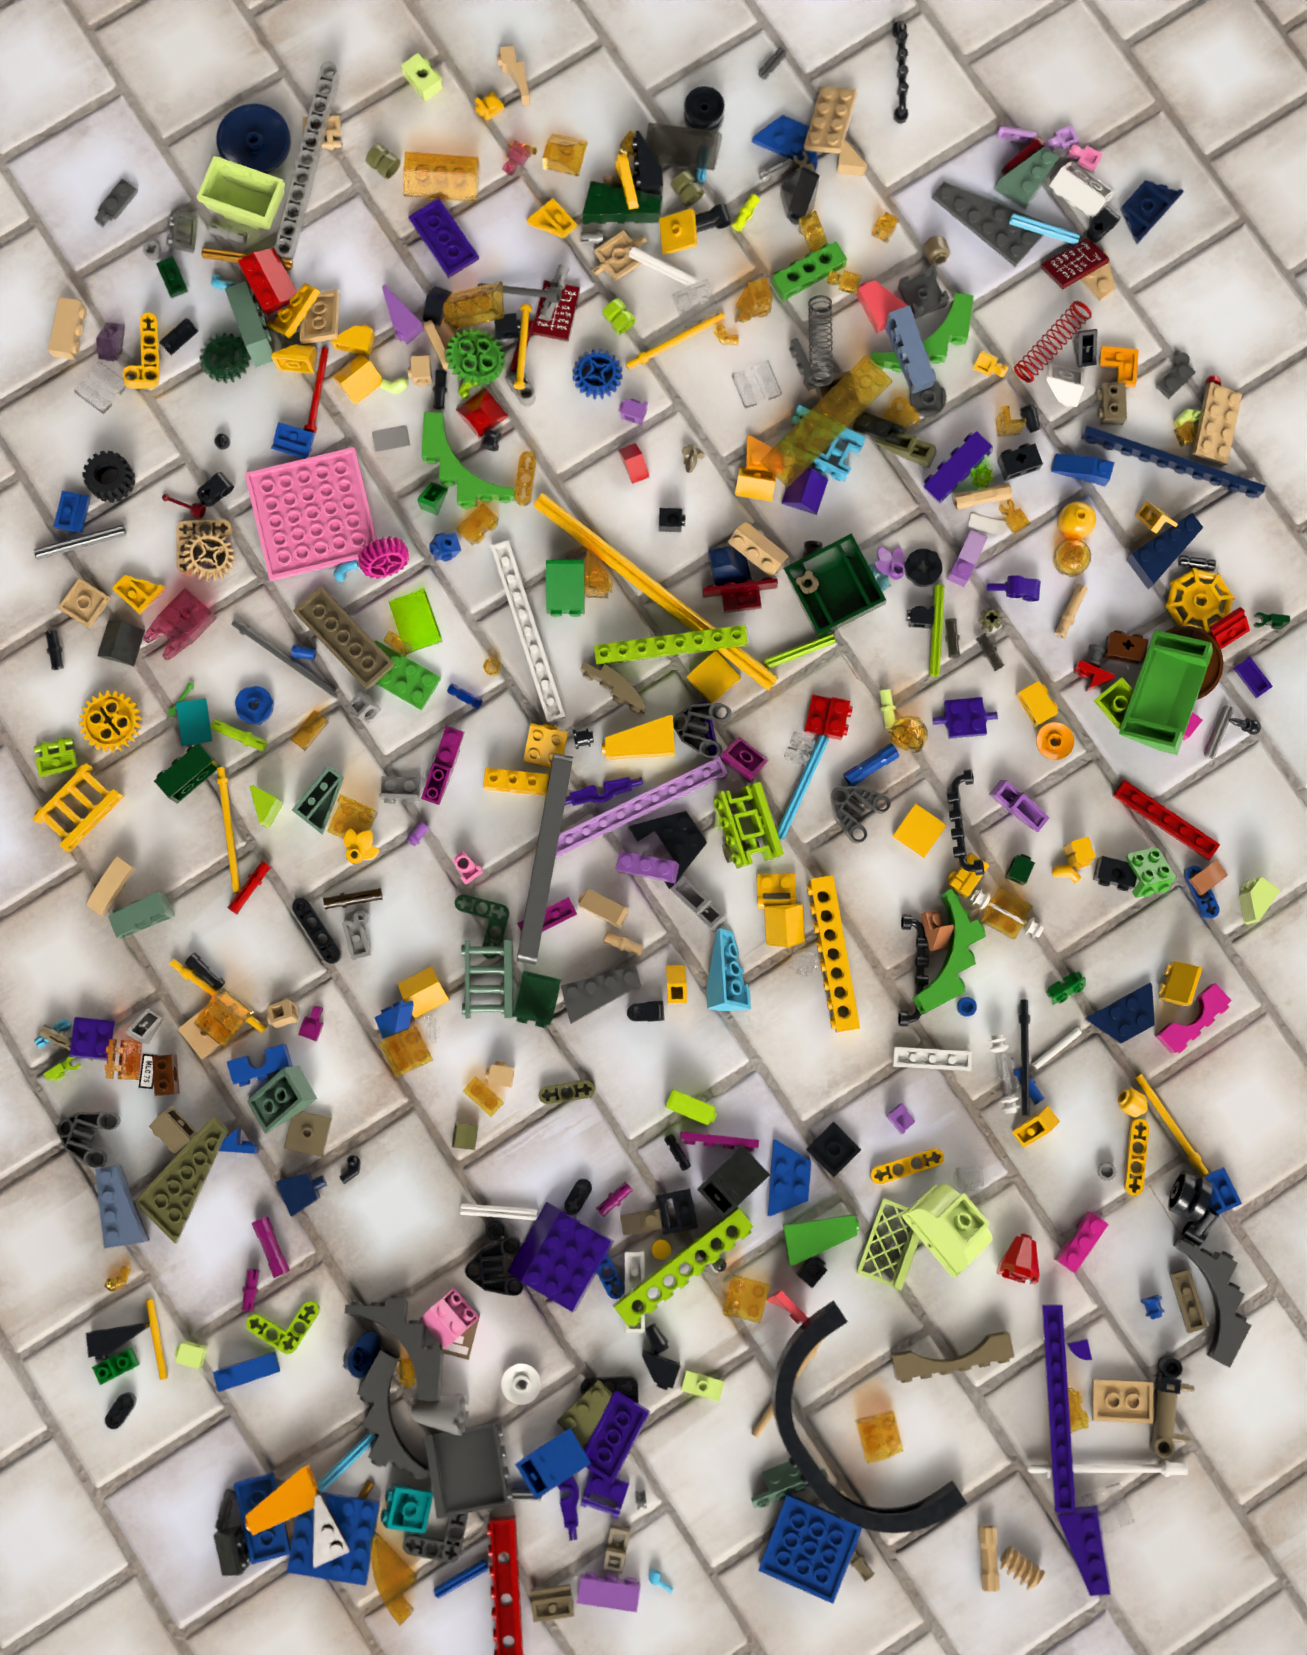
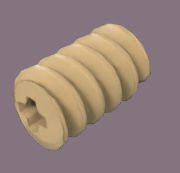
[1000,1545,1045,1590]

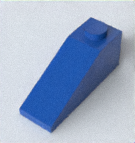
[1051,453,1115,487]
[213,1352,280,1392]

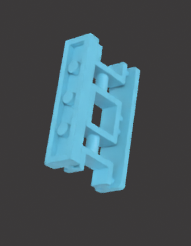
[778,405,866,481]

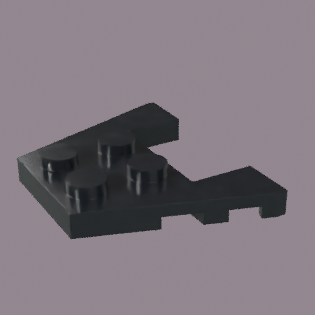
[628,811,707,890]

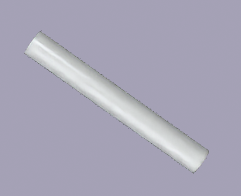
[1032,1027,1081,1069]

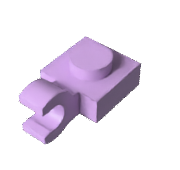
[1045,125,1080,151]

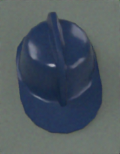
[343,1332,381,1378]

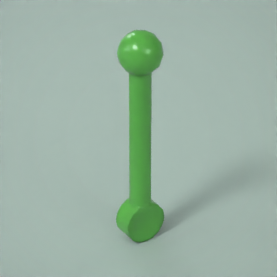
[168,682,194,717]

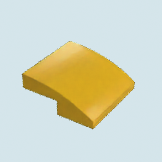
[686,651,741,703]
[893,803,947,858]

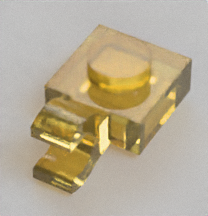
[617,130,645,158]
[827,270,862,295]

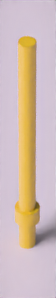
[625,311,725,370]
[169,959,267,1033]
[1135,1074,1209,1177]

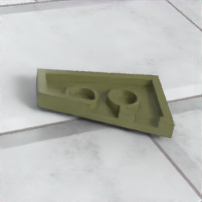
[557,1379,612,1450]

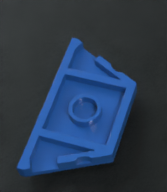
[752,115,817,171]
[767,1140,811,1216]

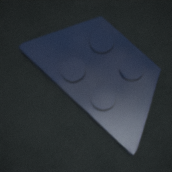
[1120,180,1184,244]
[1085,983,1155,1044]

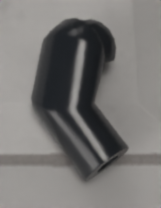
[339,1155,361,1184]

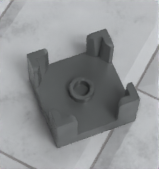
[898,265,949,319]

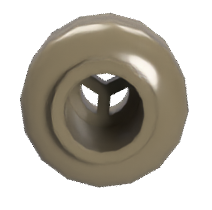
[924,236,950,265]

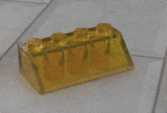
[403,152,480,202]

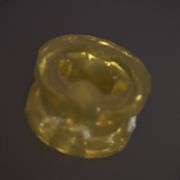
[483,658,501,676]

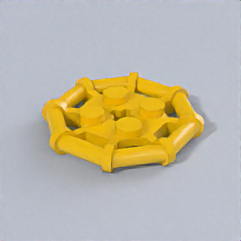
[1164,567,1235,633]

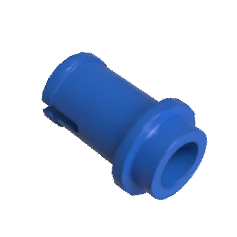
[291,644,316,660]

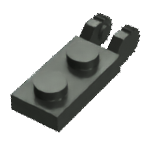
[852,411,907,444]

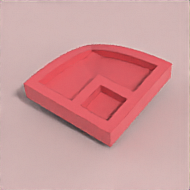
[766,1290,808,1324]

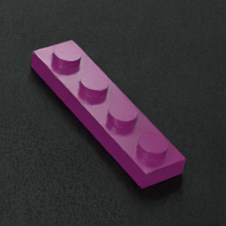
[680,1131,759,1151]

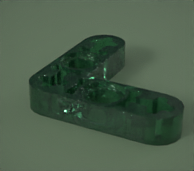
[455,895,510,959]

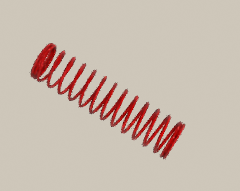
[1014,301,1092,383]

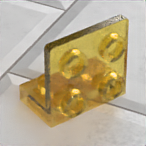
[327,794,378,839]
[722,1274,770,1323]

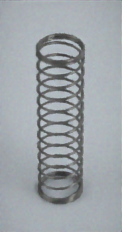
[808,295,834,386]

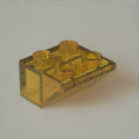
[734,278,773,322]
[194,988,253,1048]
[379,1026,434,1078]
[855,1410,904,1464]

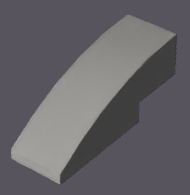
[671,876,728,933]

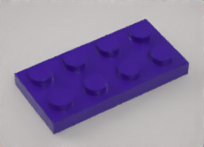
[408,198,479,279]
[584,1390,651,1483]

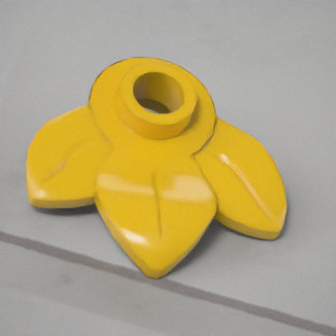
[344,828,380,864]

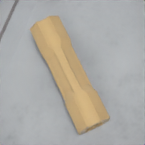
[953,482,1012,510]
[978,1525,1000,1592]

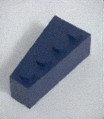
[1126,513,1203,590]

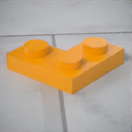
[1099,346,1139,388]

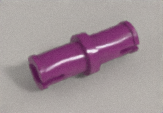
[596,1182,633,1217]
[241,1269,260,1311]

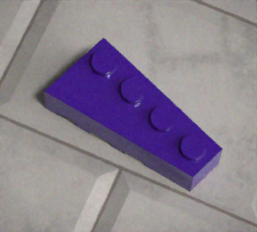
[923,431,993,504]
[1057,1505,1111,1596]

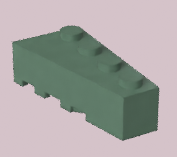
[225,281,273,368]

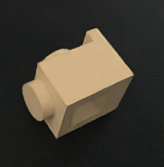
[266,999,300,1028]

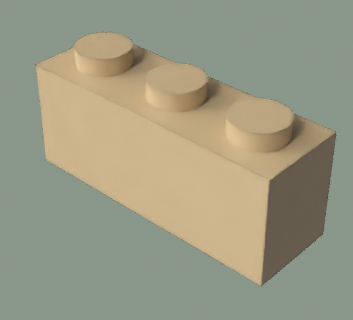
[48,297,87,360]
[728,522,790,578]

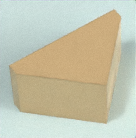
[837,140,867,176]

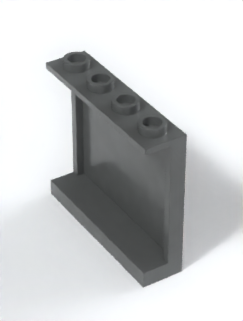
[424,1422,513,1519]

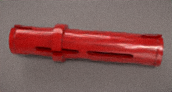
[227,860,272,915]

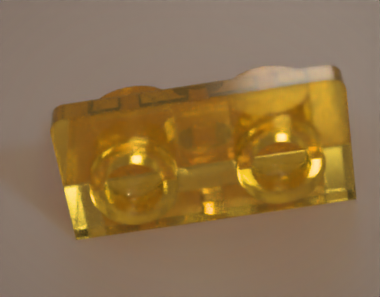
[456,503,499,546]

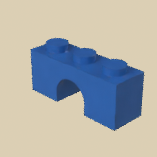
[227,1044,293,1087]

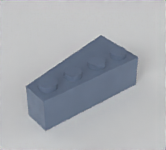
[884,305,936,394]
[95,1165,149,1248]

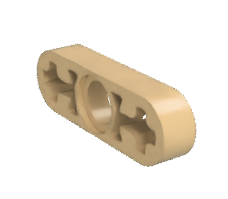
[423,320,449,371]

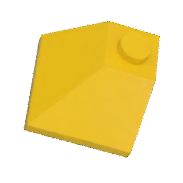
[271,343,317,374]

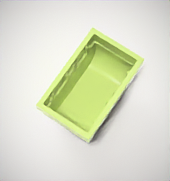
[197,156,285,230]
[901,1184,992,1278]

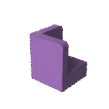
[886,1103,915,1134]

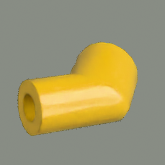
[1052,864,1081,883]

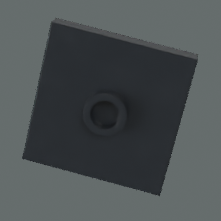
[806,1122,861,1177]

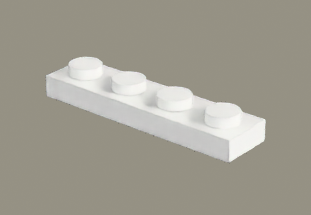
[893,1047,972,1071]
[624,1251,645,1333]

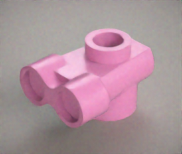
[452,851,484,885]

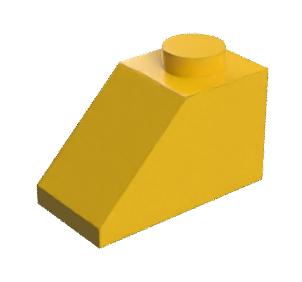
[331,325,375,357]
[1012,1106,1060,1148]

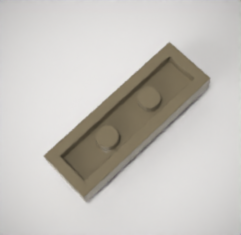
[1169,1269,1208,1333]

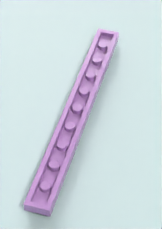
[556,757,728,858]

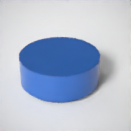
[957,997,977,1017]

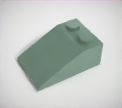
[247,1066,317,1134]

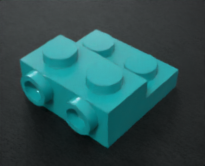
[381,1484,433,1533]

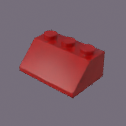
[238,248,297,315]

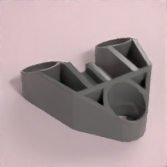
[673,703,732,759]
[830,786,891,844]
[57,1112,121,1168]

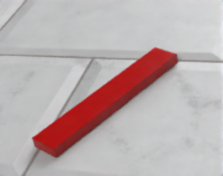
[1113,780,1220,861]

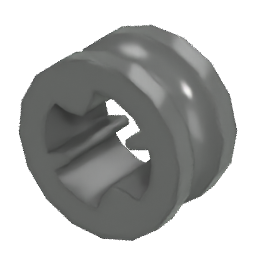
[635,1490,647,1510]

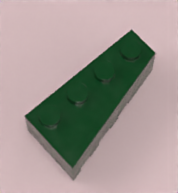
[582,181,663,225]

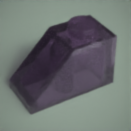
[96,323,125,362]

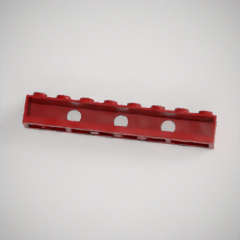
[487,1515,524,1655]

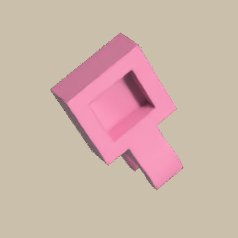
[1067,144,1103,172]

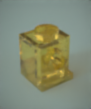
[871,212,899,243]

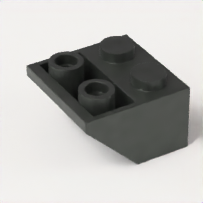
[213,1525,251,1576]

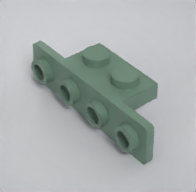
[751,1461,828,1508]

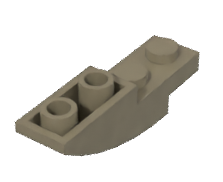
[580,662,646,714]

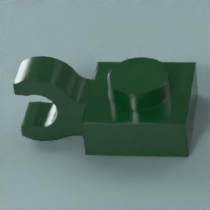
[1253,612,1290,629]

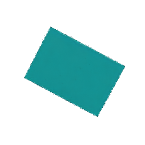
[176,698,212,746]

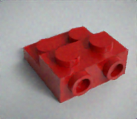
[804,694,853,740]

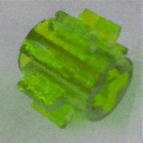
[970,464,994,489]

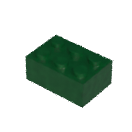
[154,743,221,804]

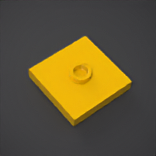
[659,208,698,255]

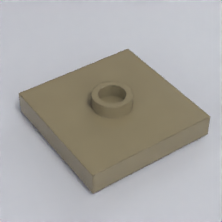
[284,1112,332,1157]

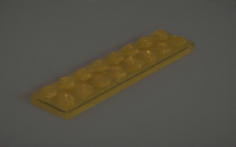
[761,355,893,488]

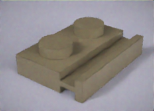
[530,1584,574,1622]

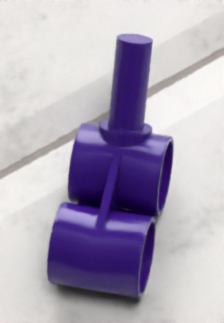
[987,575,1041,602]

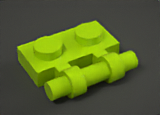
[34,737,78,778]

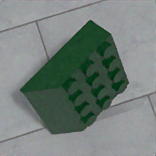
[784,533,886,638]

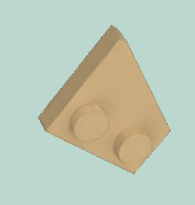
[1081,250,1116,301]

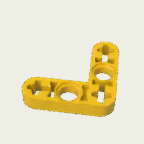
[615,153,638,210]

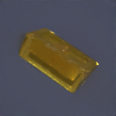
[290,710,329,751]

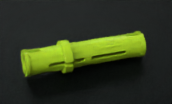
[210,718,267,752]

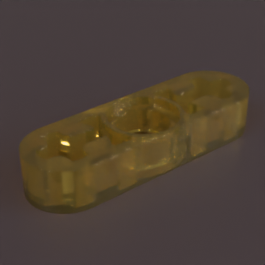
[514,451,537,506]

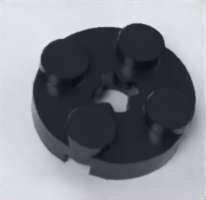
[904,549,942,587]

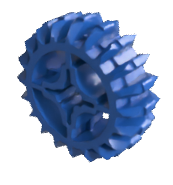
[572,349,623,399]

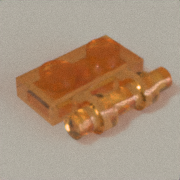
[104,1039,142,1080]

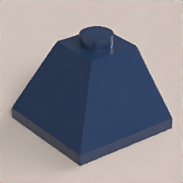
[708,547,752,586]

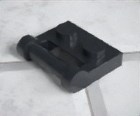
[656,1188,698,1235]

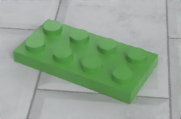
[375,640,441,711]

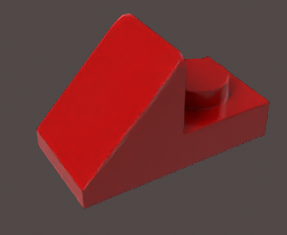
[1073,660,1115,692]

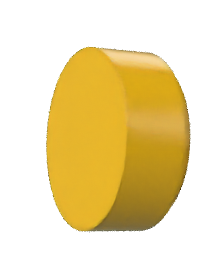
[652,1239,671,1260]

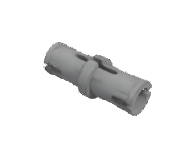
[209,222,248,244]

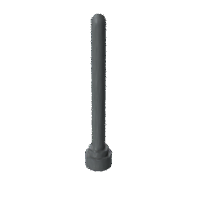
[477,283,562,303]

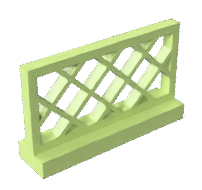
[857,1198,920,1291]

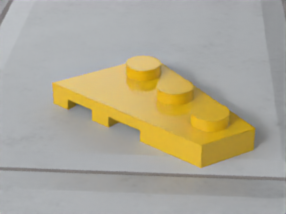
[266,283,320,339]

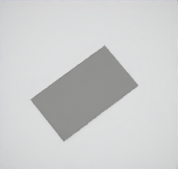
[372,426,410,452]

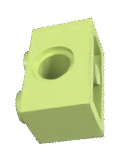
[401,53,442,101]

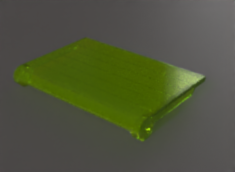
[388,588,442,654]

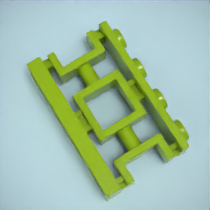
[713,782,784,869]

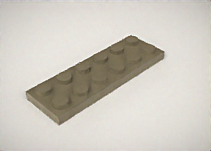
[293,585,395,691]

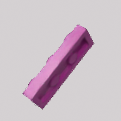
[517,897,577,932]

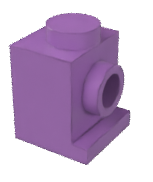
[618,399,648,425]

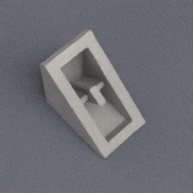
[125,1008,164,1044]

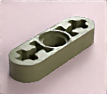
[539,1081,595,1104]

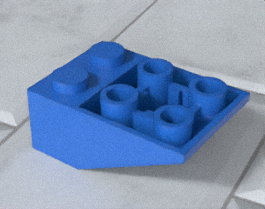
[515,1428,591,1500]

